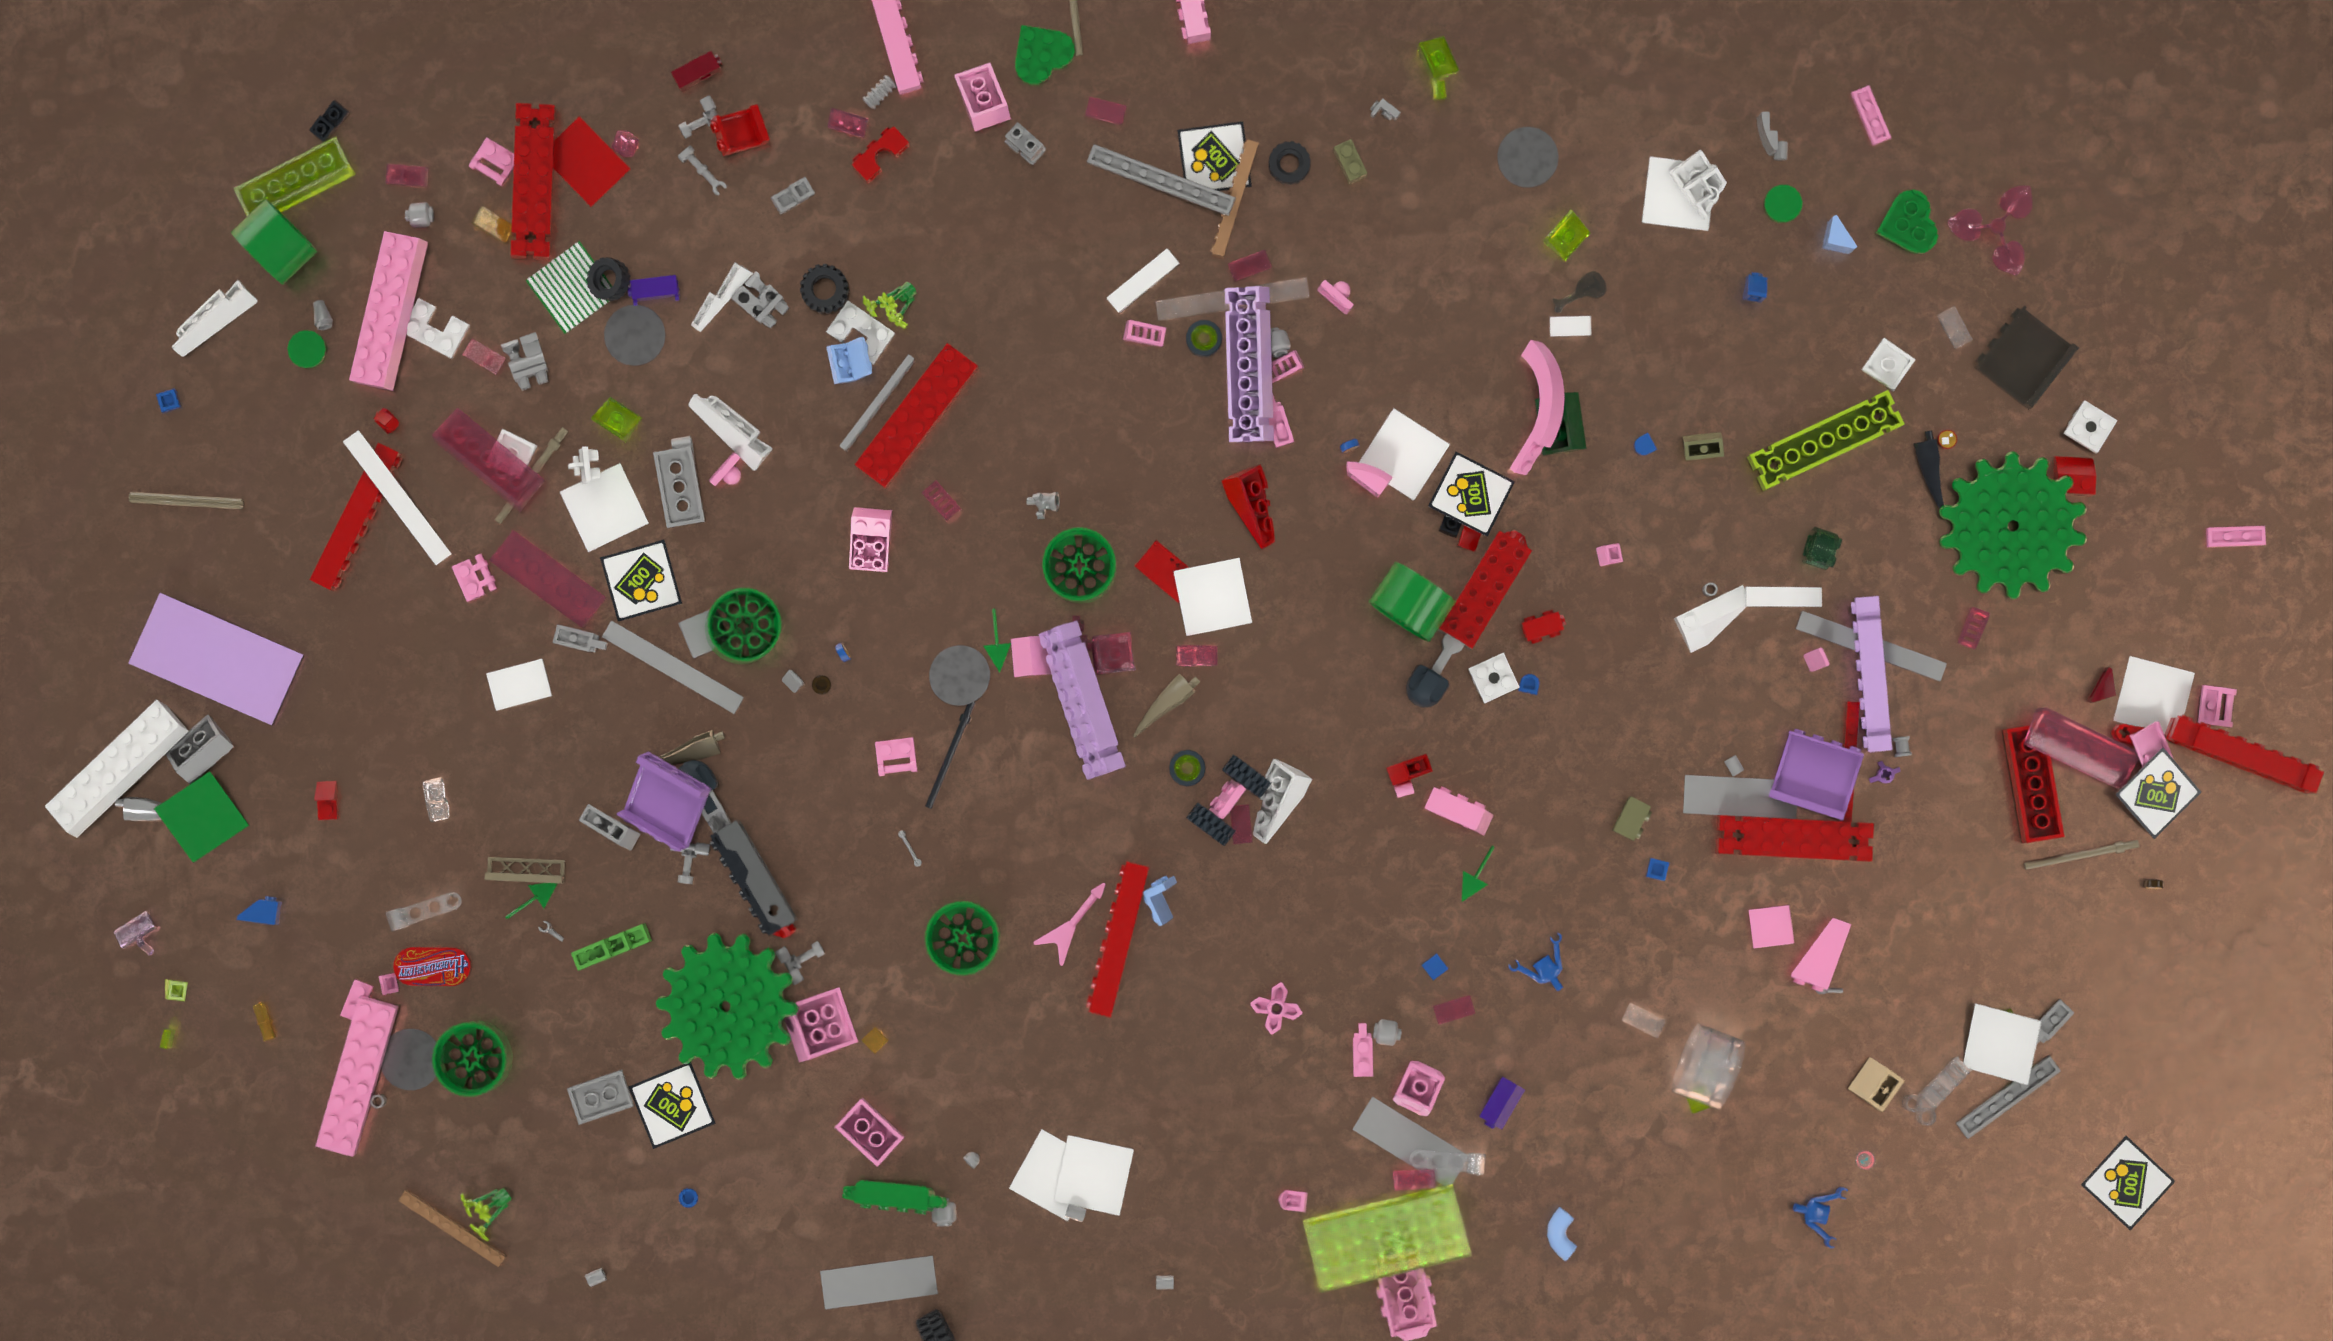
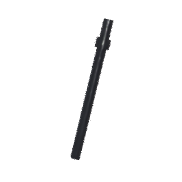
[925,702,976,809]

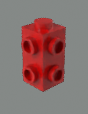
[1521,609,1566,644]

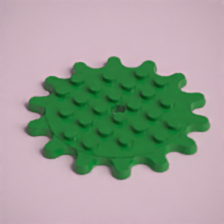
[1939,451,2087,600]
[656,933,798,1080]

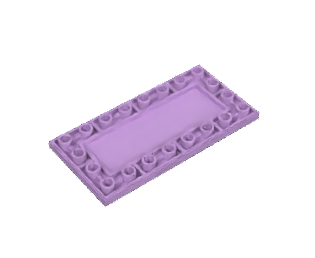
[129,593,303,725]

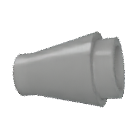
[313,300,333,330]

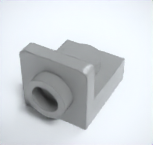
[1370,98,1401,121]

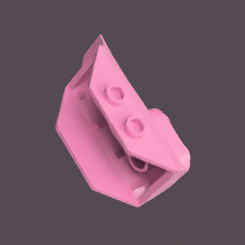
[1374,1251,1437,1341]

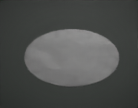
[1497,127,1558,187]
[604,305,665,366]
[929,645,990,706]
[381,1029,436,1090]

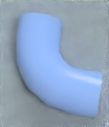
[1547,1207,1577,1261]

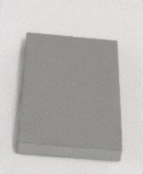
[567,1070,634,1125]

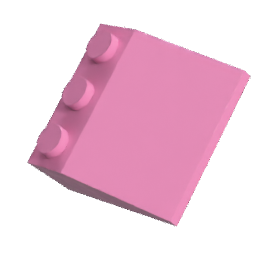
[784,987,858,1063]

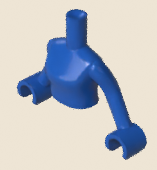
[1509,932,1563,992]
[1793,1187,1848,1248]

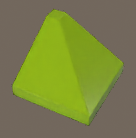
[165,979,188,1001]

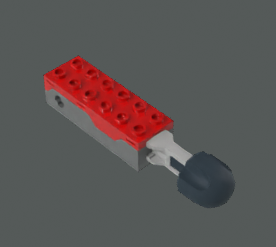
[1406,530,1532,708]

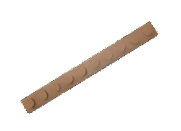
[1211,139,1259,258]
[398,1190,507,1267]

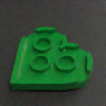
[1015,25,1075,85]
[1876,189,1938,254]

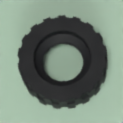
[1269,141,1311,185]
[586,257,630,301]

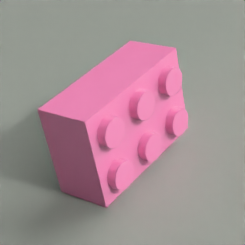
[835,1098,905,1167]

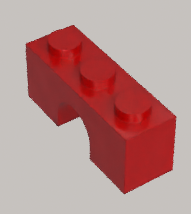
[851,126,910,184]

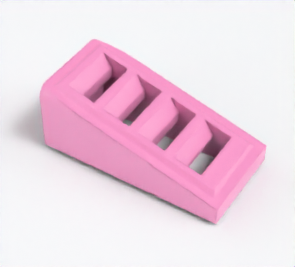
[1123,320,1166,347]
[1272,350,1304,383]

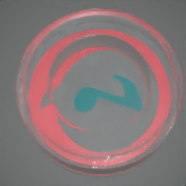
[1855,1150,1876,1170]

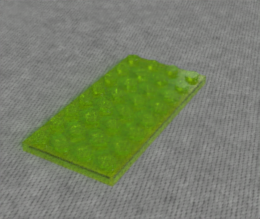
[1303,1184,1471,1293]

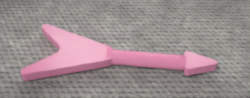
[1034,883,1105,966]

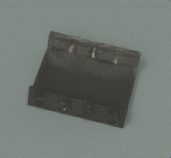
[1974,305,2079,410]

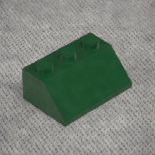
[1535,392,1587,456]

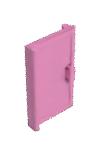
[2130,721,2173,767]

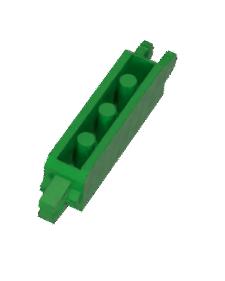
[842,1180,948,1215]

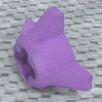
[1869,761,1901,784]

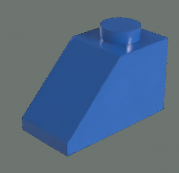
[1742,272,1768,303]
[237,896,282,925]

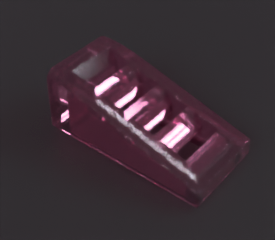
[922,480,961,521]
[1957,607,1991,650]

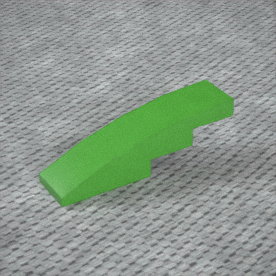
[571,923,652,971]

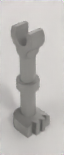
[678,145,727,196]

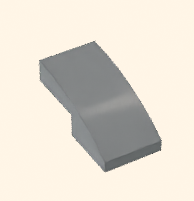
[771,177,815,215]

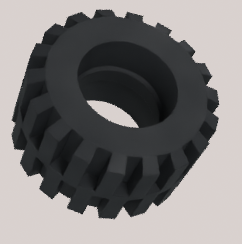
[800,264,849,314]
[916,1309,956,1341]

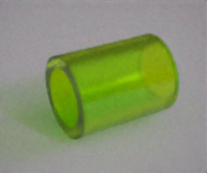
[1432,80,1447,100]

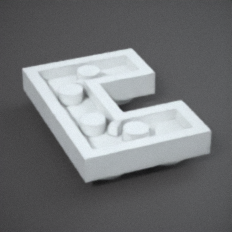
[406,298,470,359]
[826,301,895,365]

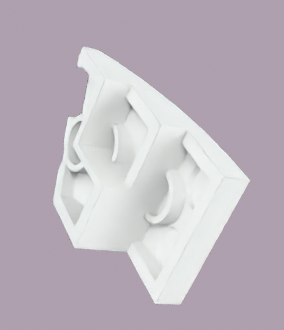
[1669,150,1727,219]

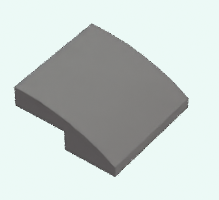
[1757,112,1778,156]
[678,610,731,659]

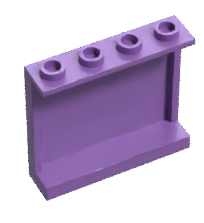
[1768,729,1864,820]
[617,752,711,851]

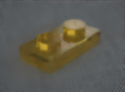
[471,206,512,243]

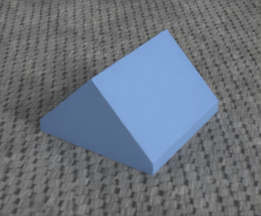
[1822,215,1857,254]

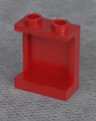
[710,104,770,156]

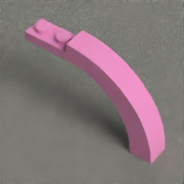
[1510,340,1564,475]

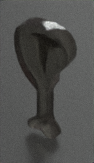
[1552,271,1607,313]

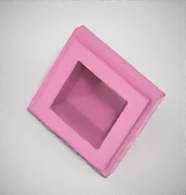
[379,973,399,995]

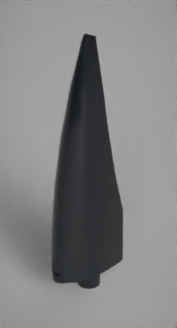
[1914,430,1944,509]

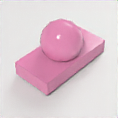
[1318,280,1354,314]
[709,452,741,486]

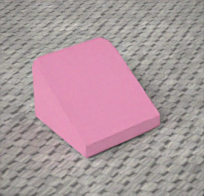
[1596,543,1623,566]

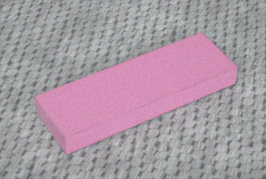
[1851,85,1891,146]
[2206,526,2266,547]

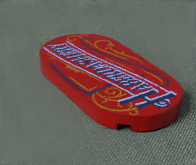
[393,947,471,986]

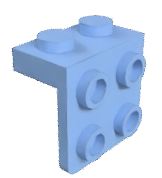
[826,337,872,384]
[1143,875,1177,926]

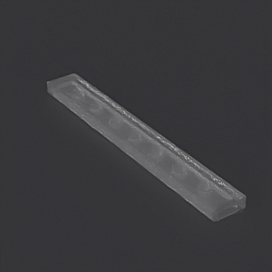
[1155,278,1309,321]

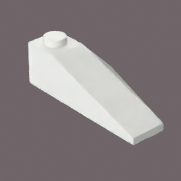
[1253,759,1312,844]

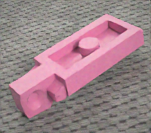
[1269,393,1294,448]
[1353,1023,1373,1077]

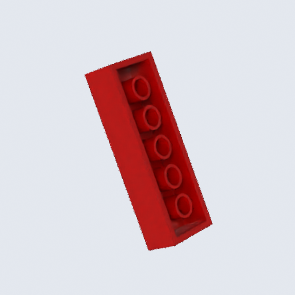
[2003,723,2065,843]

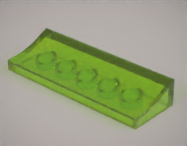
[234,136,356,217]

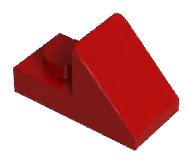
[314,781,339,820]

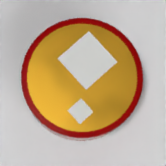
[1937,430,1957,449]

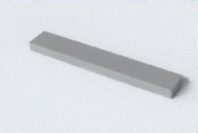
[840,354,915,451]
[1956,1055,2061,1139]

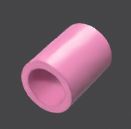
[1394,780,1414,798]

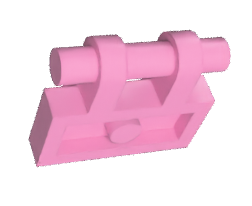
[452,554,497,602]

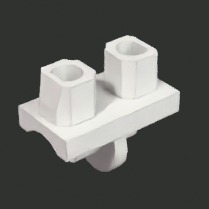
[568,446,601,484]

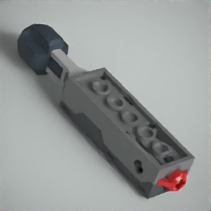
[679,760,798,938]

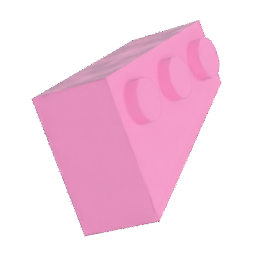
[1176,0,1211,44]
[1425,786,1494,836]

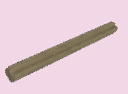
[129,492,244,509]

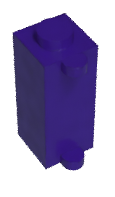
[628,275,680,306]
[1479,1077,1525,1130]

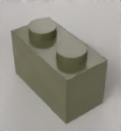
[1333,139,1367,185]
[1683,432,1724,460]
[1612,796,1652,841]

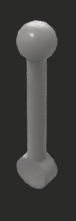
[898,830,922,867]

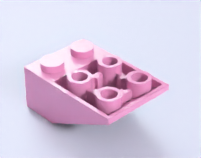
[849,507,892,572]

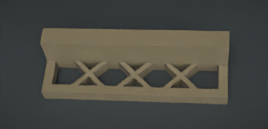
[485,857,566,884]

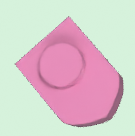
[1278,1190,1308,1212]

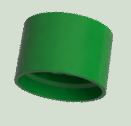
[231,199,318,285]
[1042,528,1116,604]
[1368,562,1456,642]
[705,588,781,664]
[925,901,1001,975]
[432,1021,513,1096]

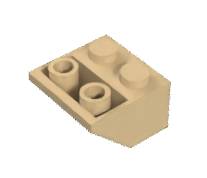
[1848,1057,1905,1112]

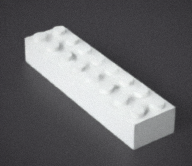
[45,700,189,838]

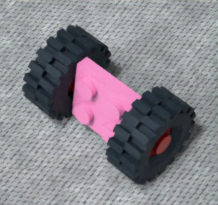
[1186,755,1271,846]

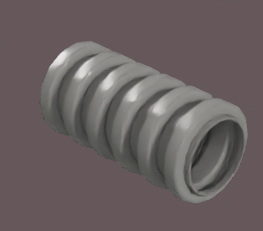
[862,75,897,110]

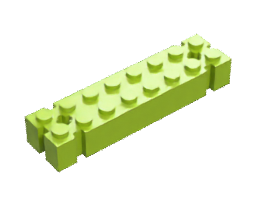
[1747,390,1905,491]

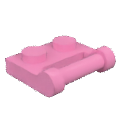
[469,137,514,186]
[2198,685,2237,728]
[875,737,917,776]

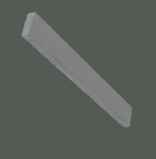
[1087,144,1236,216]
[1795,611,1947,682]
[602,620,744,714]

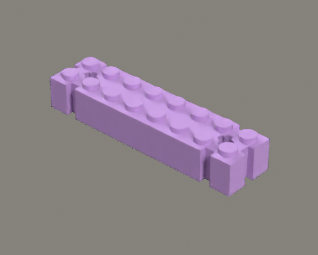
[1225,286,1274,442]
[1851,596,1892,752]
[1039,621,1126,780]

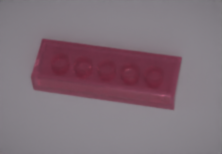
[432,408,545,512]
[489,530,607,628]
[2024,707,2139,790]

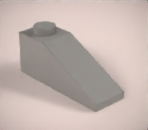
[579,804,640,850]

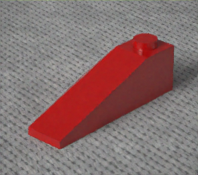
[1221,464,1275,549]

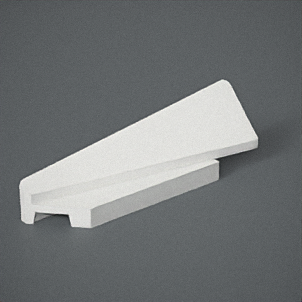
[172,280,257,357]
[688,394,773,471]

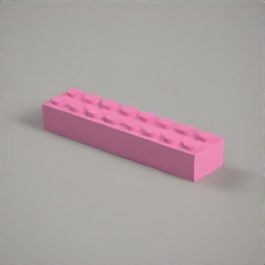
[349,231,428,391]
[316,996,399,1157]

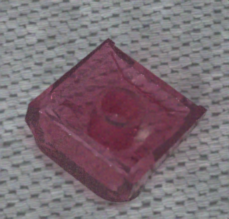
[1091,632,1136,675]

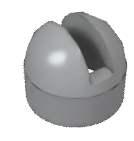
[963,1152,980,1169]

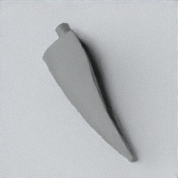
[115,797,161,821]

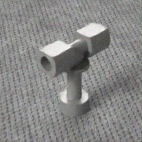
[678,95,718,139]
[670,842,710,884]
[775,941,825,985]

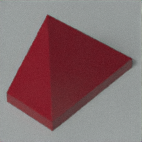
[2087,667,2116,703]

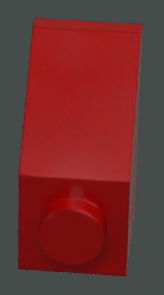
[1387,753,1433,786]

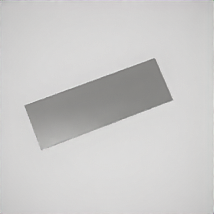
[1683,775,1797,819]
[1352,1097,1469,1189]
[820,1256,938,1309]

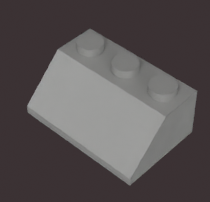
[166,715,234,784]

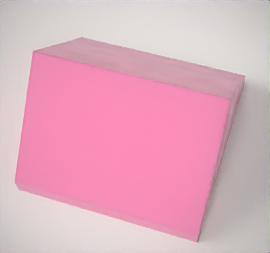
[1011,636,1052,677]

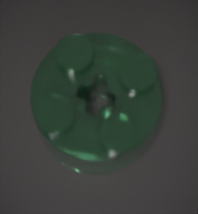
[1802,527,1842,570]

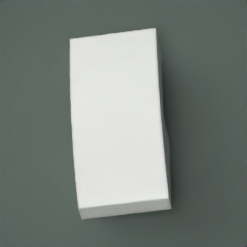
[1550,316,1591,336]

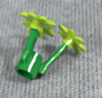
[863,282,917,329]
[461,1188,511,1241]

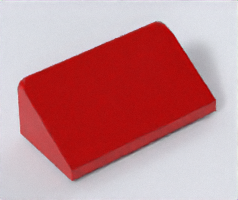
[1457,525,1481,552]

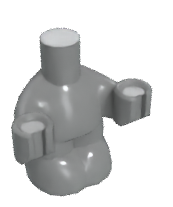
[1026,492,1060,519]

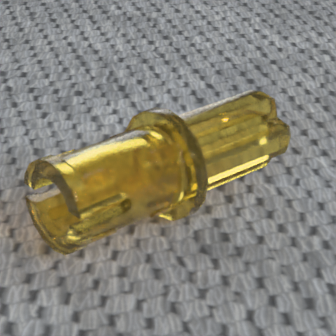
[253,1002,276,1041]

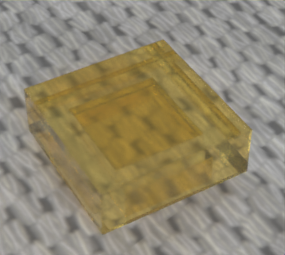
[861,1027,889,1054]

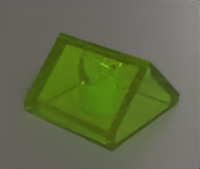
[1417,36,1459,83]
[1543,210,1590,261]
[591,397,642,442]

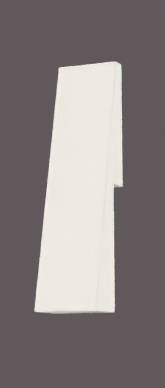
[1107,249,1180,313]
[691,263,753,332]
[1745,587,1822,607]

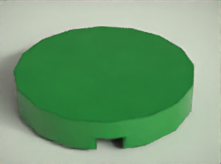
[1764,185,1802,223]
[287,330,326,368]

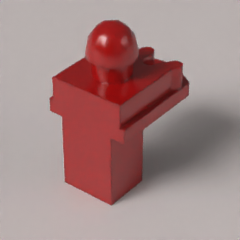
[373,408,399,434]

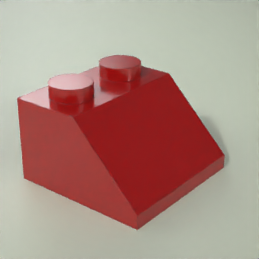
[2053,456,2096,496]

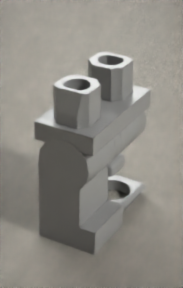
[1004,122,1046,165]
[731,271,789,328]
[501,332,548,391]

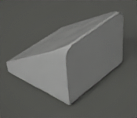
[782,670,805,693]

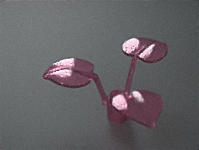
[1948,185,2033,275]

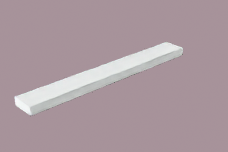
[343,430,451,565]

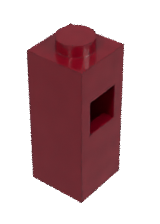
[671,51,723,92]

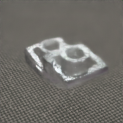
[423,777,449,822]
[1622,1003,1666,1039]

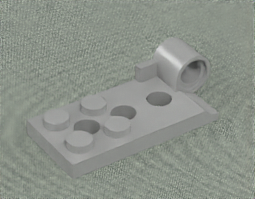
[653,436,705,528]

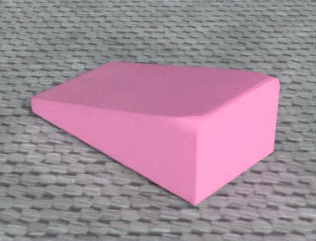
[1804,648,1829,672]

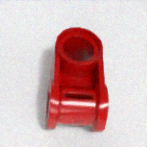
[2111,724,2145,746]

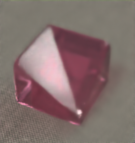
[611,130,639,157]

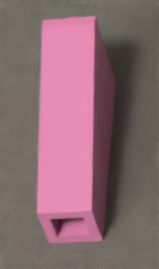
[1791,918,1851,992]

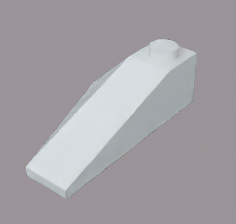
[1674,585,1746,653]

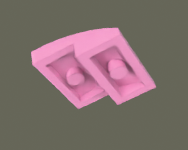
[1749,905,1795,948]

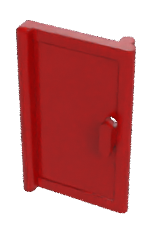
[1134,540,1190,603]

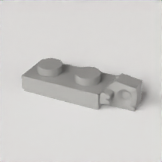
[553,624,608,652]
[2036,999,2074,1045]

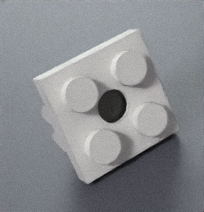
[2063,400,2118,453]
[1468,653,1520,704]

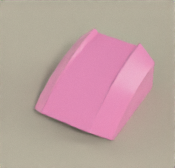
[1346,461,1393,498]
[1393,1061,1445,1116]

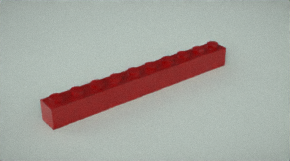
[1838,701,1860,822]

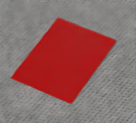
[553,116,630,207]

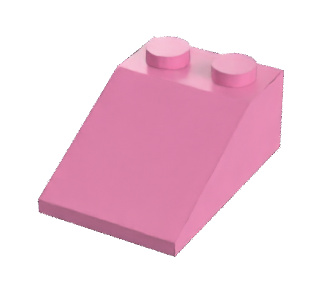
[954,63,1011,131]

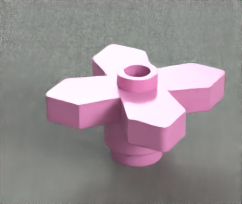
[1250,982,1302,1035]

